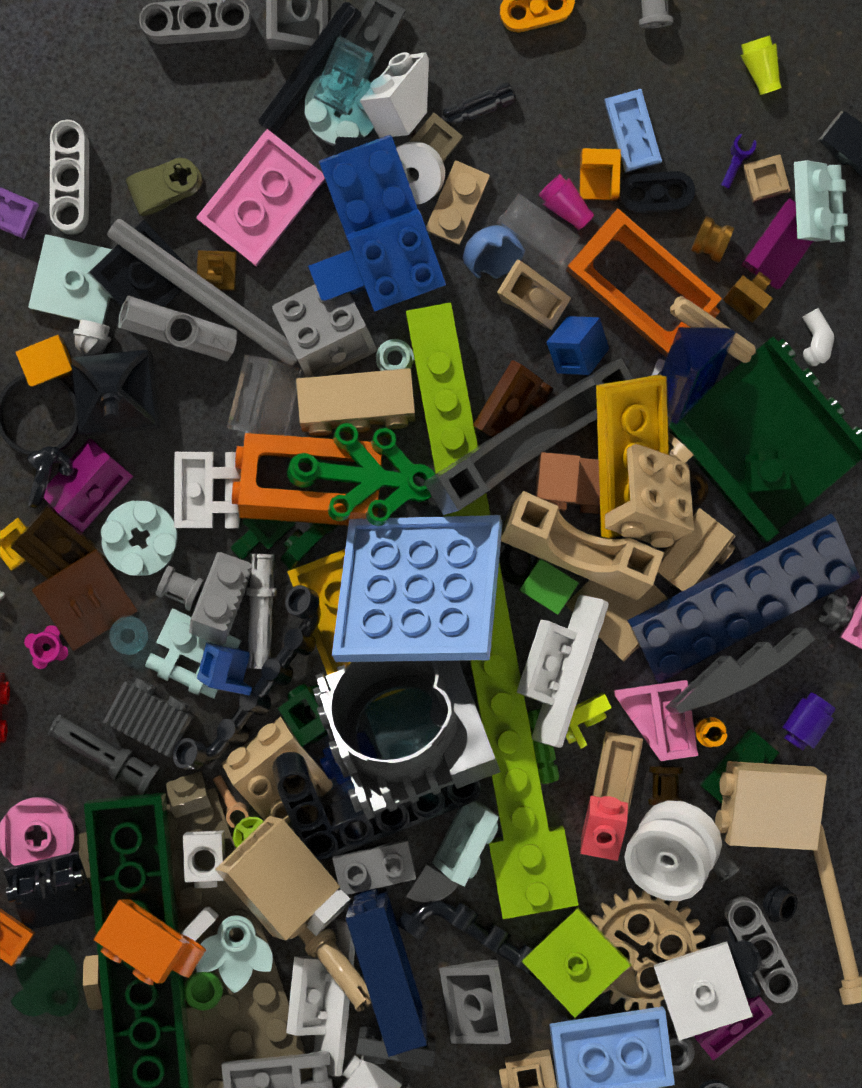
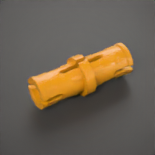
[695,717,727,748]

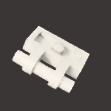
[174,452,241,529]

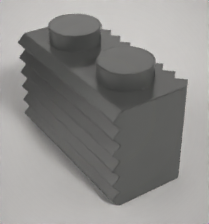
[103,678,195,758]

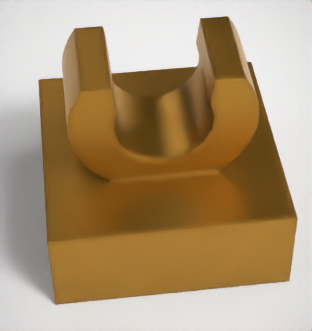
[197,250,237,291]
[723,272,773,323]

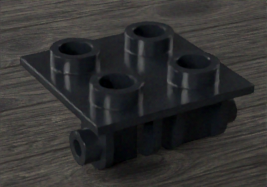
[3,851,94,930]

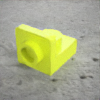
[566,692,612,749]

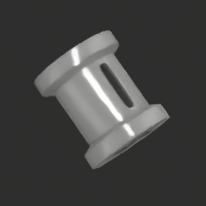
[639,0,673,28]
[155,565,204,611]

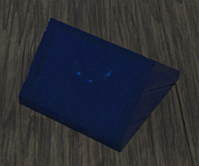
[660,327,736,424]

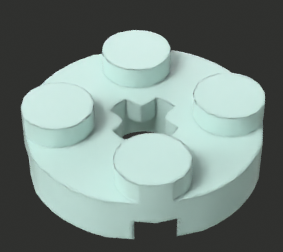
[305,68,375,146]
[101,501,178,576]

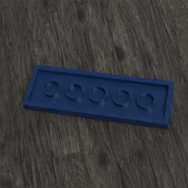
[627,514,860,684]

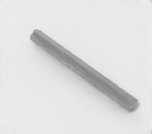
[107,219,297,366]

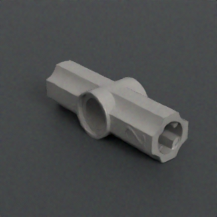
[118,296,237,362]

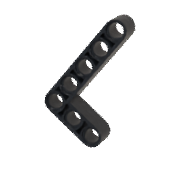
[272,752,481,861]

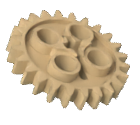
[591,888,706,1011]

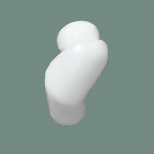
[802,308,834,366]

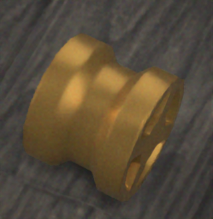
[691,216,734,263]

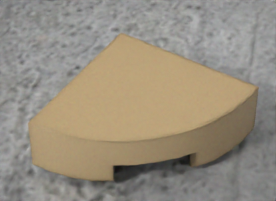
[668,432,693,464]
[83,955,103,1010]

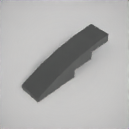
[665,628,815,713]

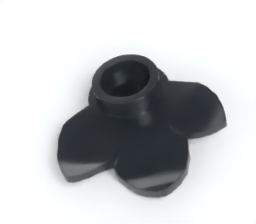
[711,926,761,998]

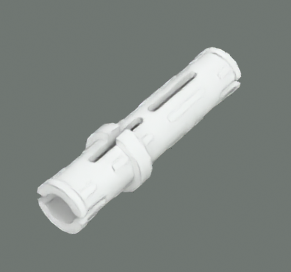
[246,553,277,669]

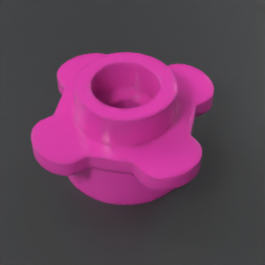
[24,625,69,669]

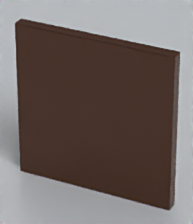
[32,549,138,651]

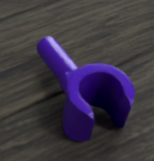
[721,134,757,189]

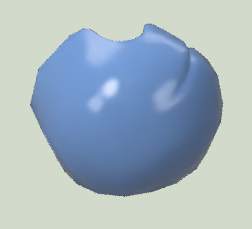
[463,225,525,279]

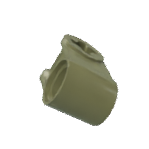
[125,157,203,216]

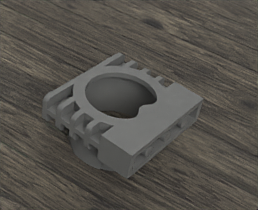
[313,661,501,820]

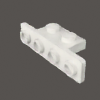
[516,595,609,748]
[286,918,355,1077]

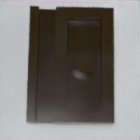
[11,504,106,579]

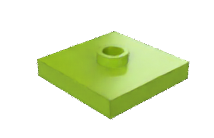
[522,907,631,1018]

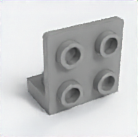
[272,284,377,378]

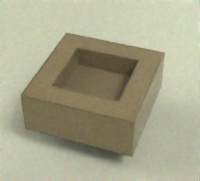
[410,113,463,162]
[166,771,211,818]

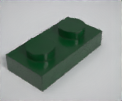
[700,728,779,804]

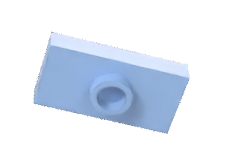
[604,89,662,174]

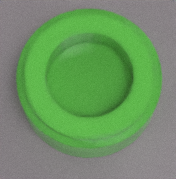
[184,971,223,1010]

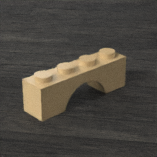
[501,491,664,601]

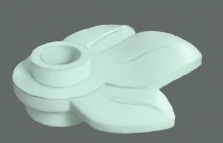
[196,915,273,993]

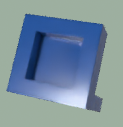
[308,250,366,301]
[547,316,609,375]
[197,642,252,695]

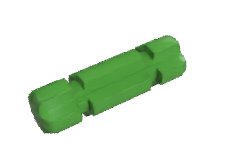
[527,709,559,784]

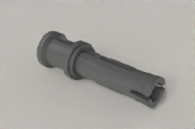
[47,714,160,795]

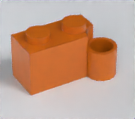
[94,899,206,985]

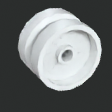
[624,801,722,901]

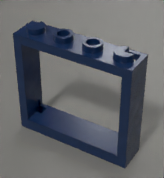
[346,888,427,1057]

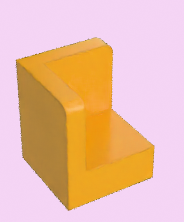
[579,148,621,201]
[16,335,73,387]

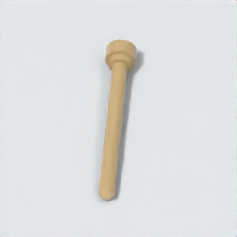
[813,824,862,1005]

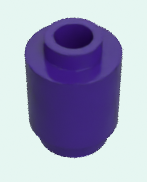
[782,692,836,751]

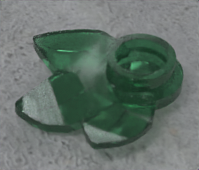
[11,945,79,1017]

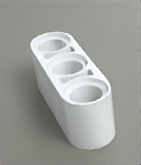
[50,119,89,235]

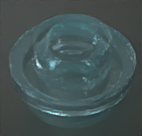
[110,617,148,655]

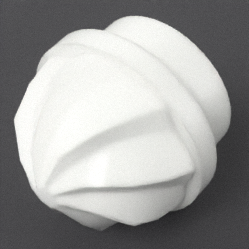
[73,320,111,356]

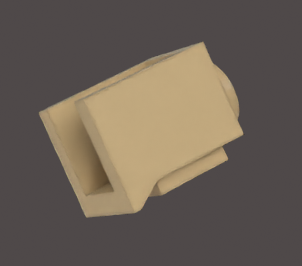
[499,1049,557,1088]

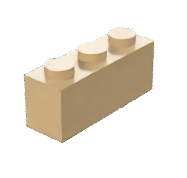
[296,368,416,436]

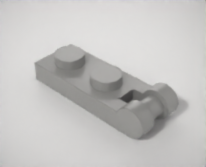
[222,1051,333,1088]

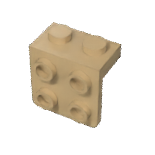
[605,444,694,548]
[221,716,333,824]

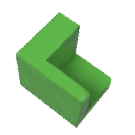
[519,559,578,615]

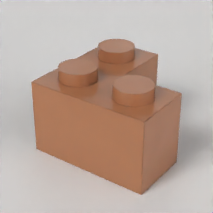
[535,452,600,515]

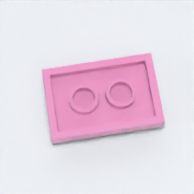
[196,129,326,267]

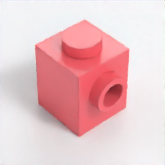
[580,796,628,861]

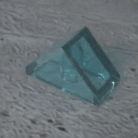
[313,36,375,115]

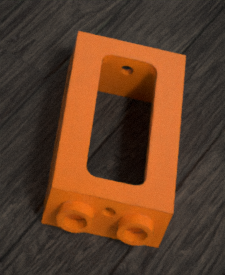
[566,209,722,359]
[232,433,382,525]

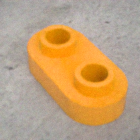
[499,0,575,33]

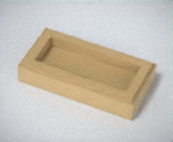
[592,731,643,814]

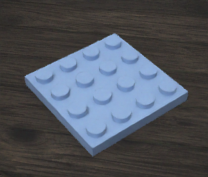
[332,515,503,662]

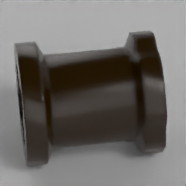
[648,765,683,805]

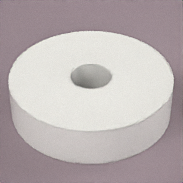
[396,142,445,205]

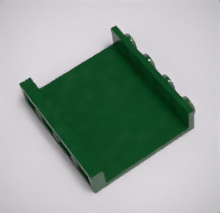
[668,336,862,543]

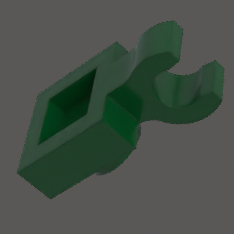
[230,518,296,560]
[280,523,338,570]

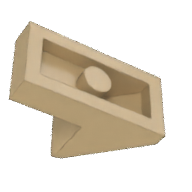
[497,259,571,330]

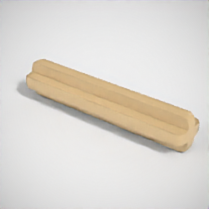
[670,296,756,363]

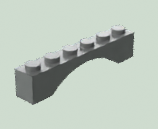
[424,358,634,515]

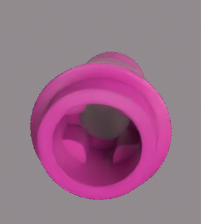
[538,174,595,231]

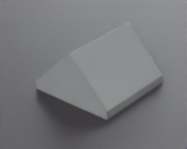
[266,0,328,50]
[439,958,511,1044]

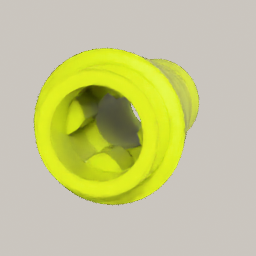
[740,35,782,95]

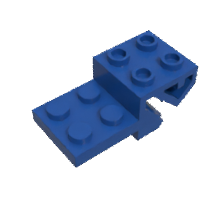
[319,134,446,312]

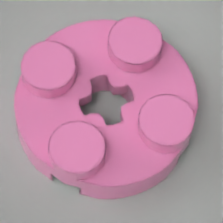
[0,797,76,866]

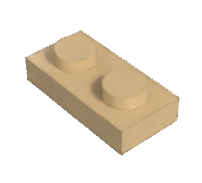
[426,160,490,247]

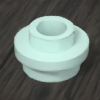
[376,339,414,371]

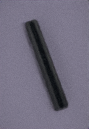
[258,1,362,134]

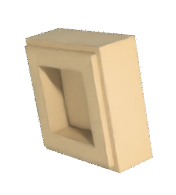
[742,155,790,203]

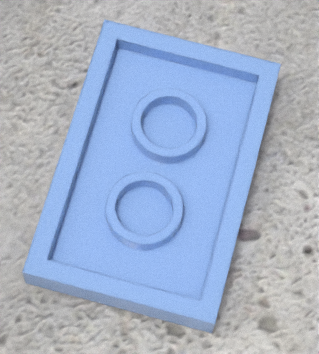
[549,1006,675,1088]

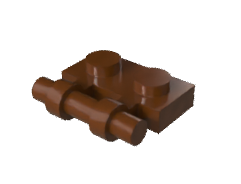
[472,360,554,438]

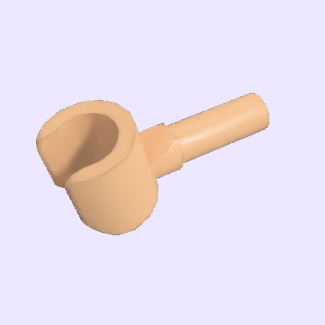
[213,775,249,828]

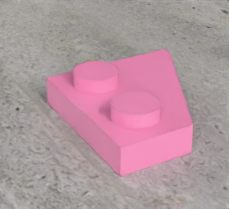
[614,680,698,761]

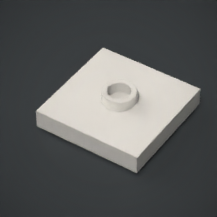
[654,941,753,1041]

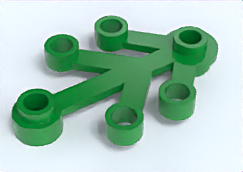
[287,423,435,526]

